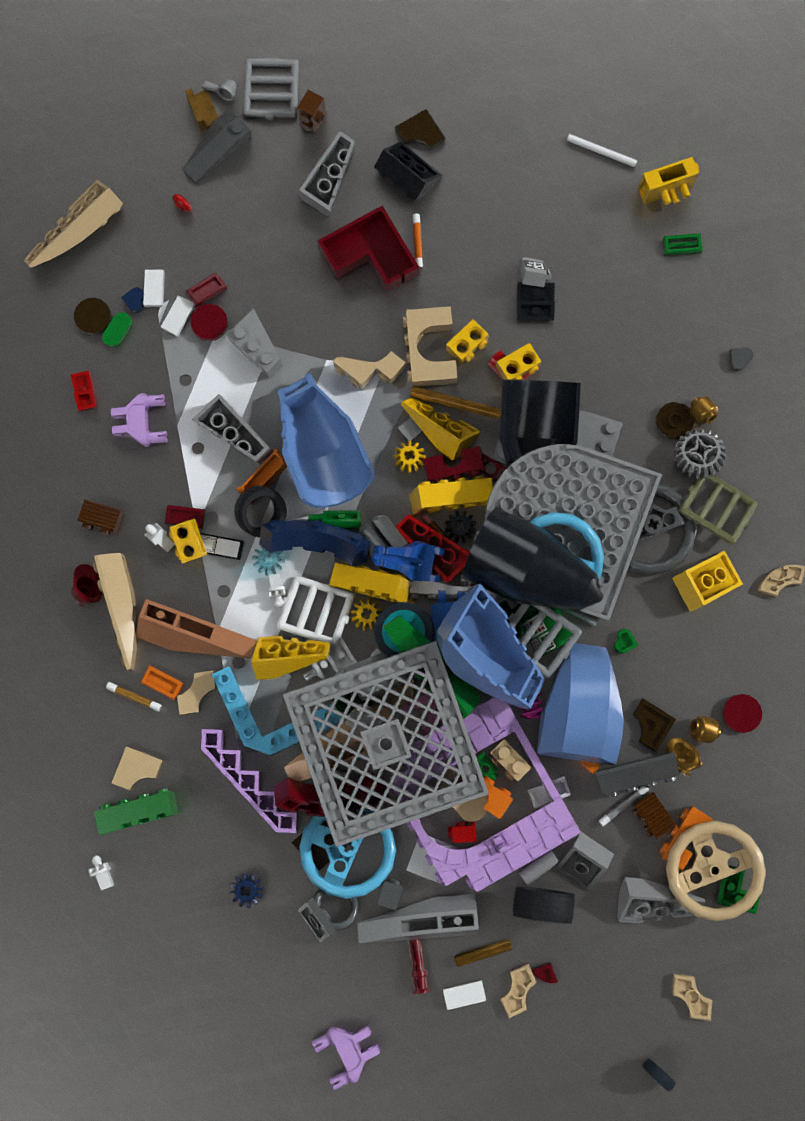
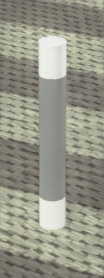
[598,784,649,826]

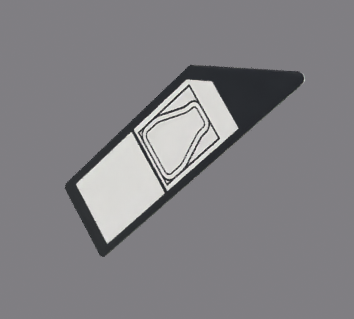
[180,529,244,560]

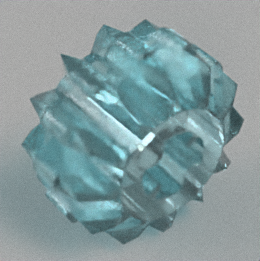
[252,546,285,576]

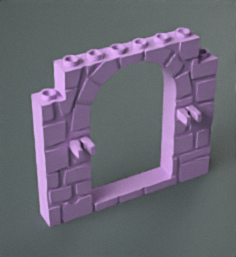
[388,697,581,892]

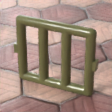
[679,474,758,545]

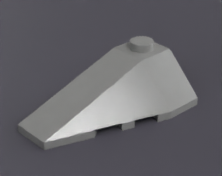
[617,877,705,924]

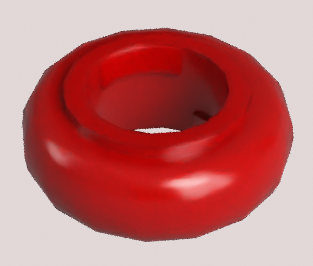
[172,194,192,213]

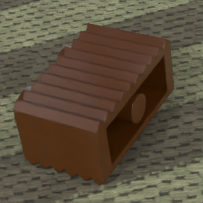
[77,499,124,536]
[632,792,676,839]

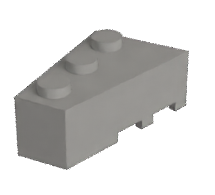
[227,308,282,378]

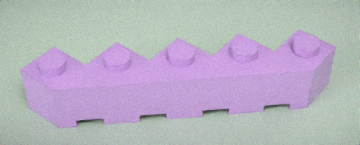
[201,729,299,833]

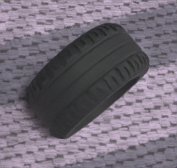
[234,486,287,538]

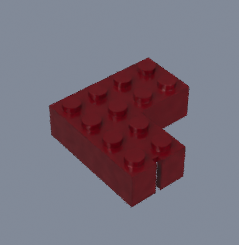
[317,205,419,292]

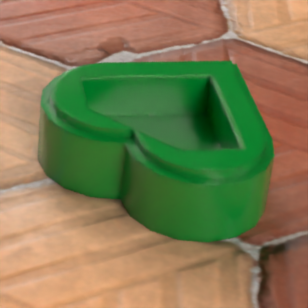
[614,629,639,654]

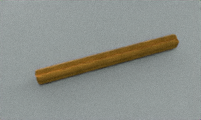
[410,386,501,420]

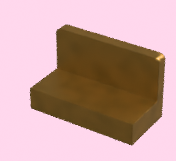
[185,88,218,130]

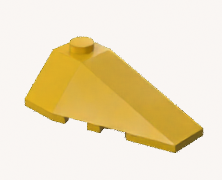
[251,636,330,680]

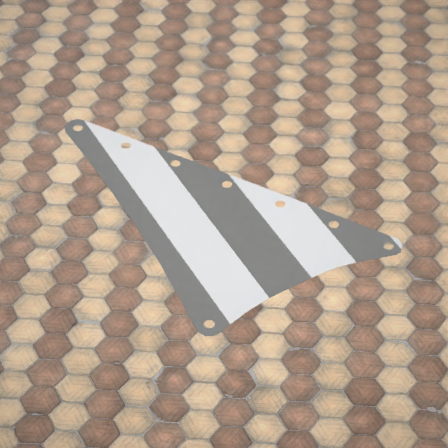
[158,298,412,753]

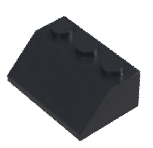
[374,142,442,201]

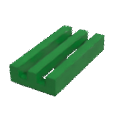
[663,233,703,256]

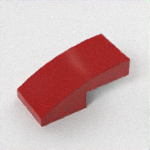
[70,370,97,411]

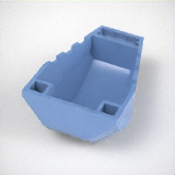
[436,584,545,709]
[537,643,624,766]

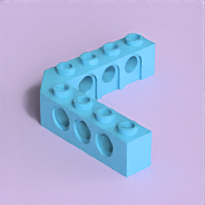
[212,666,341,756]

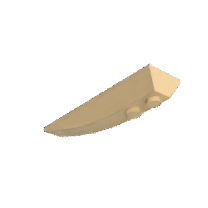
[23,180,123,268]

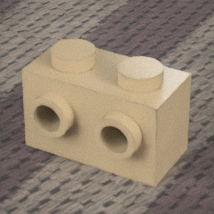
[489,739,532,782]

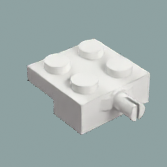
[303,637,357,681]

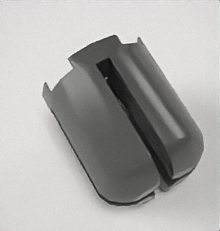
[358,515,409,570]

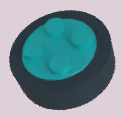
[374,602,435,657]

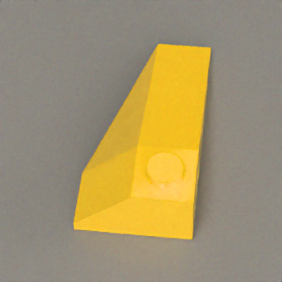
[401,397,481,460]

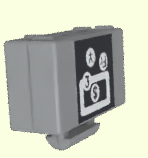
[519,257,552,287]

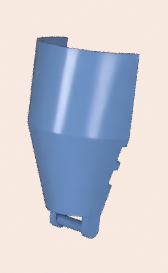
[277,373,375,508]

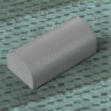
[518,850,559,885]

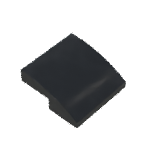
[517,282,555,320]

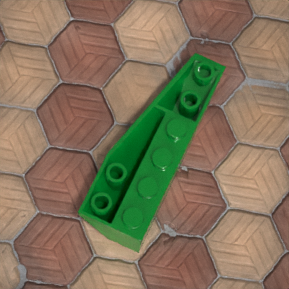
[383,615,482,719]

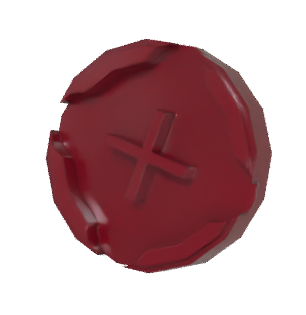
[190,304,228,341]
[722,694,762,733]

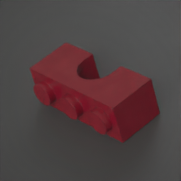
[424,446,486,484]

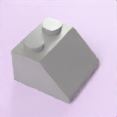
[555,832,614,891]

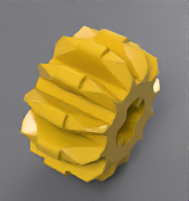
[393,441,426,474]
[350,598,382,631]

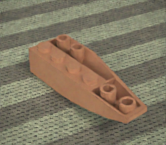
[136,599,257,659]

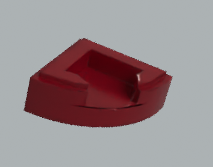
[532,962,558,984]

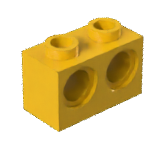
[446,319,489,365]
[496,343,541,380]
[169,519,208,563]

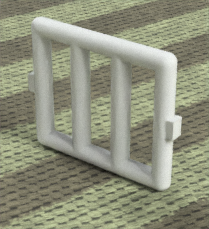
[277,576,355,646]

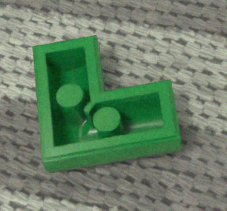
[716,865,761,914]

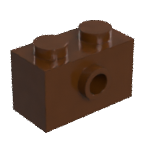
[297,90,326,133]

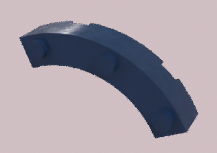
[259,520,370,566]

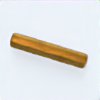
[454,939,512,967]

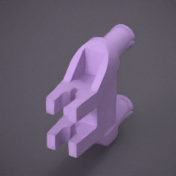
[111,393,168,447]
[311,1025,380,1090]

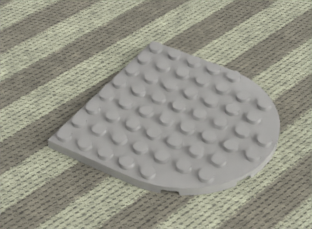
[484,444,662,621]

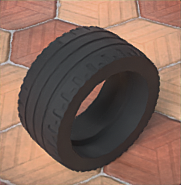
[513,886,575,924]

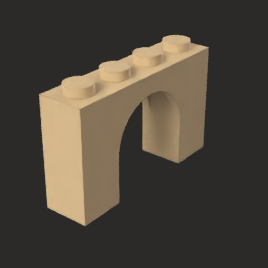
[403,306,457,387]

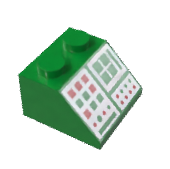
[521,607,572,656]

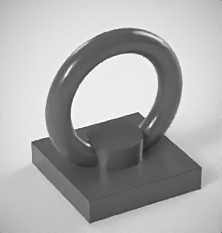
[298,884,359,943]

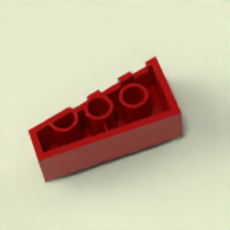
[395,514,470,583]

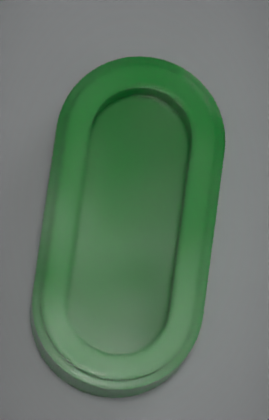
[103,312,132,348]

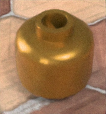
[690,396,718,424]
[690,715,721,743]

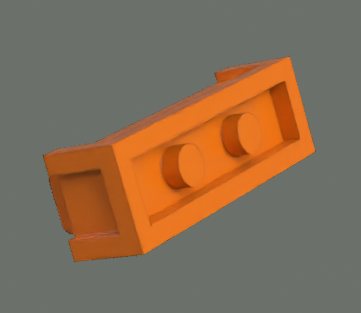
[236,448,287,504]

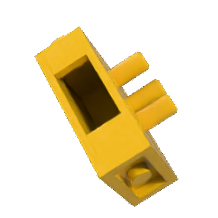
[638,157,700,205]

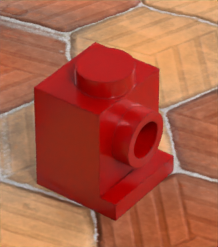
[448,821,477,843]

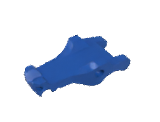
[371,541,446,582]

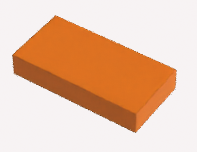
[140,665,184,700]

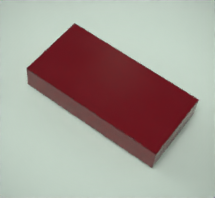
[185,273,227,307]
[164,505,206,529]

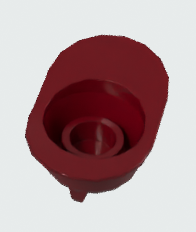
[71,564,102,607]

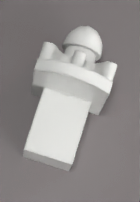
[144,523,175,552]
[267,573,286,607]
[88,855,114,891]

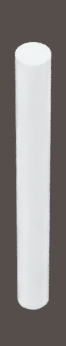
[567,134,637,168]

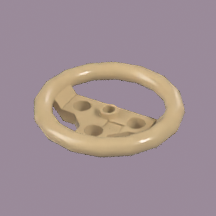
[666,821,766,921]

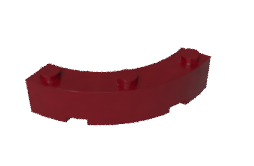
[274,773,388,817]

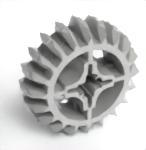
[674,428,726,479]

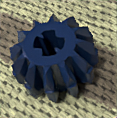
[230,873,264,908]

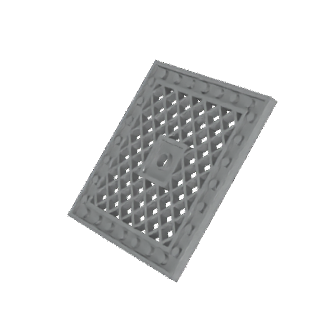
[283,641,489,847]

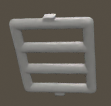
[243,56,299,120]
[508,604,582,678]

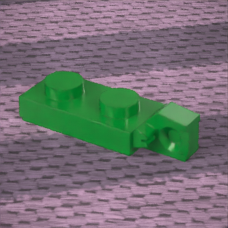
[308,510,361,528]

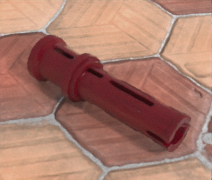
[409,939,430,995]

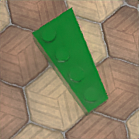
[94,788,179,835]

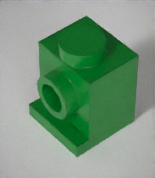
[477,752,499,780]

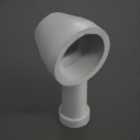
[202,79,237,101]

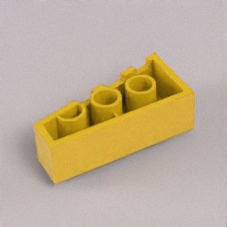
[409,476,493,516]
[329,561,412,603]

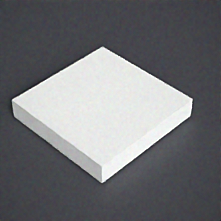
[406,836,457,884]

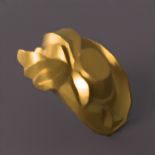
[666,737,703,776]

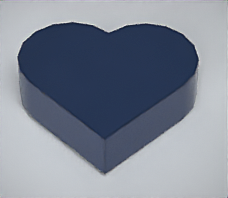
[121,287,144,313]

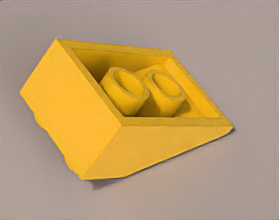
[672,550,743,612]

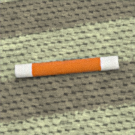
[412,214,423,269]

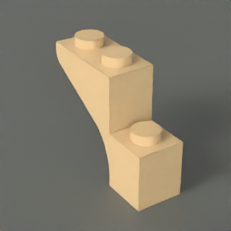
[333,351,406,390]

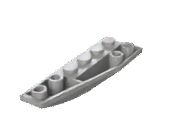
[357,894,479,944]

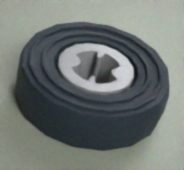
[642,1058,676,1092]

